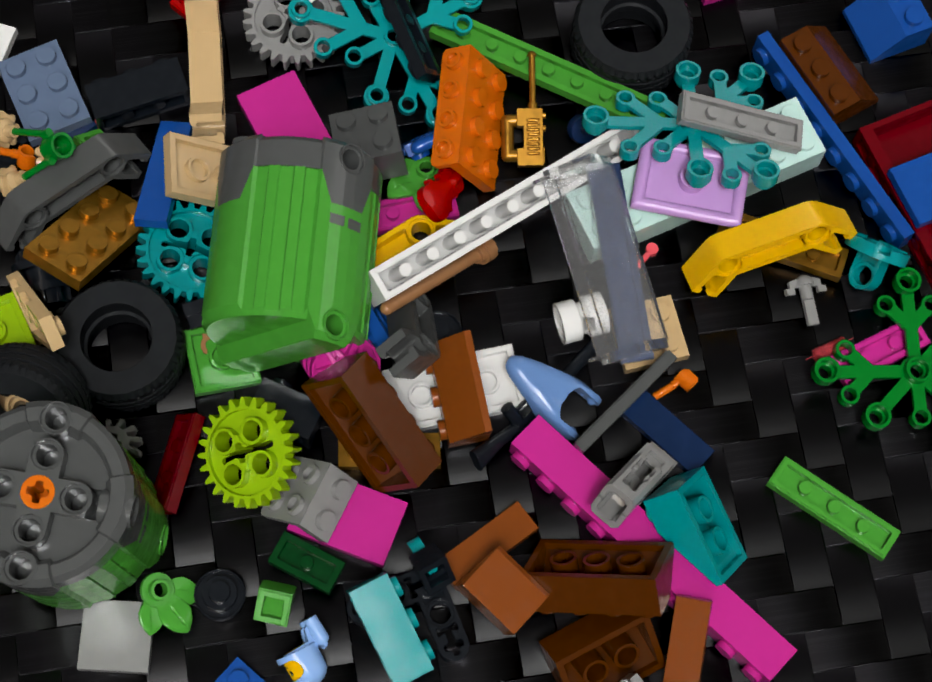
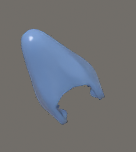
[505,355,602,441]

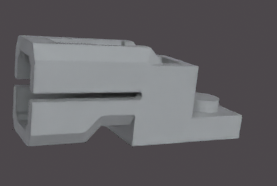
[591,441,678,528]

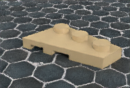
[6,271,66,352]

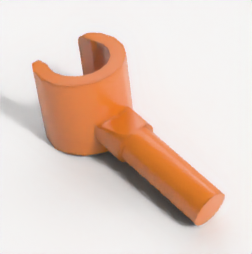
[0,144,36,171]
[652,369,698,400]

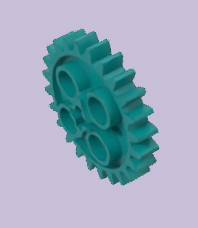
[136,201,214,304]

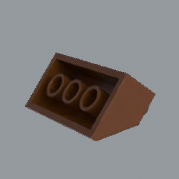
[301,351,442,493]
[523,539,674,618]

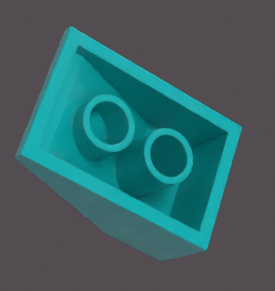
[643,466,748,586]

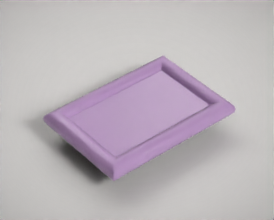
[630,138,749,228]

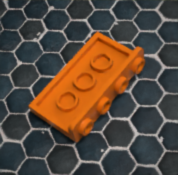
[431,44,507,193]

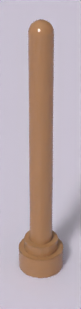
[380,238,498,315]

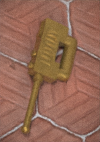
[501,51,546,168]

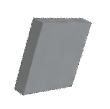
[77,600,153,675]

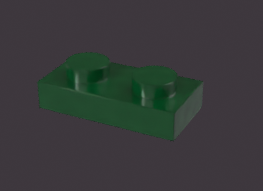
[268,531,346,595]

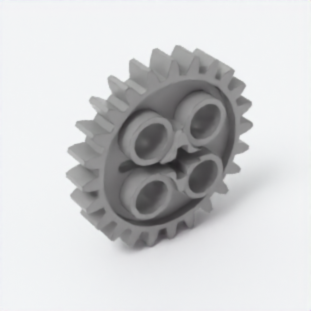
[243,0,345,71]

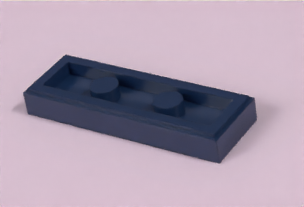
[622,391,715,472]

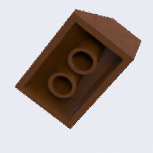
[778,25,879,125]
[538,614,666,682]

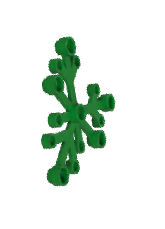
[811,267,932,432]

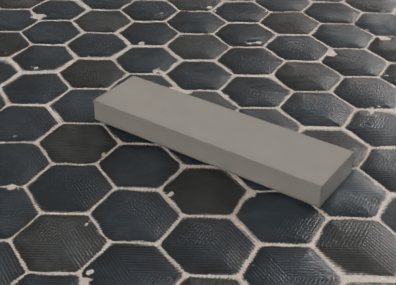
[676,90,803,154]

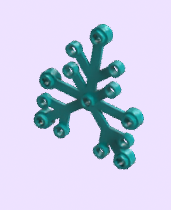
[288,0,483,129]
[582,60,780,190]

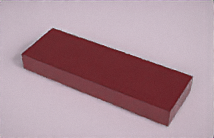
[154,413,205,514]

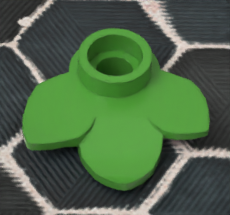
[387,156,439,212]
[138,572,196,636]

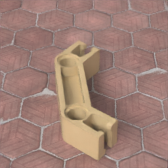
[184,0,226,144]

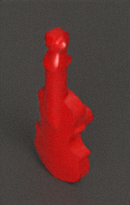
[417,167,464,223]

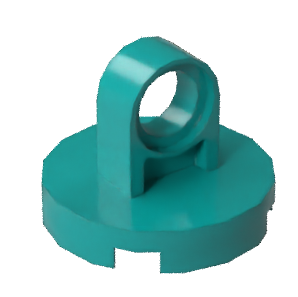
[845,232,910,291]

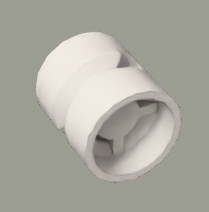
[553,291,610,345]

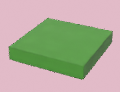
[183,327,262,397]

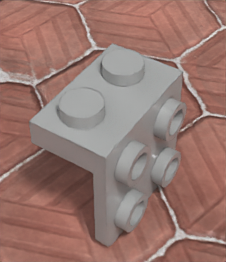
[261,456,358,543]

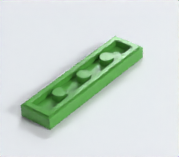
[765,456,901,561]

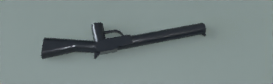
[469,337,604,471]

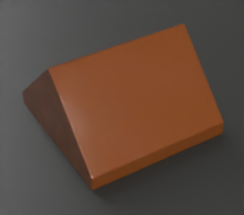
[454,545,550,635]

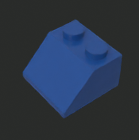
[842,0,932,64]

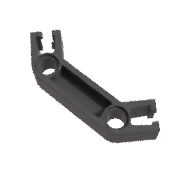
[0,133,152,251]
[375,294,440,379]

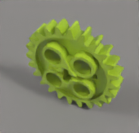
[198,397,302,509]

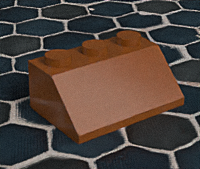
[425,330,492,448]

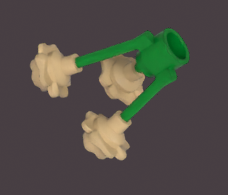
[0,110,76,197]

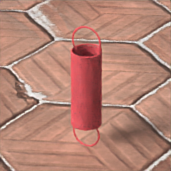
[805,336,853,361]

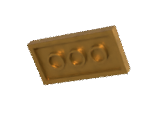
[23,183,145,291]

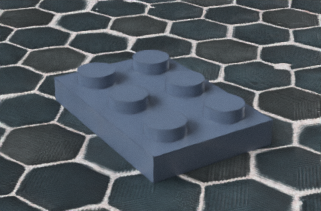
[0,39,93,148]

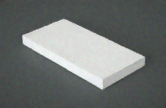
[382,343,527,431]

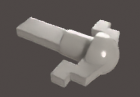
[784,274,827,326]

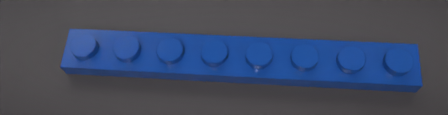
[752,31,915,248]

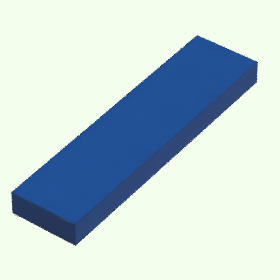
[134,121,192,229]

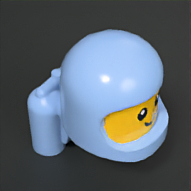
[276,614,329,682]

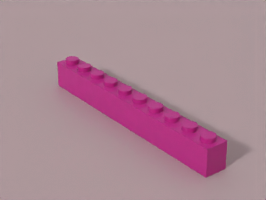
[509,415,798,682]

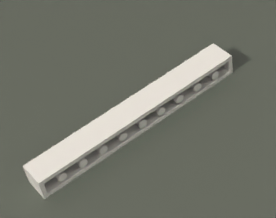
[368,129,640,307]

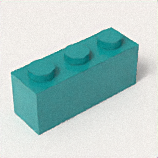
[346,572,436,682]

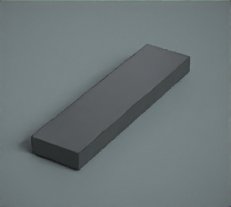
[573,350,677,454]

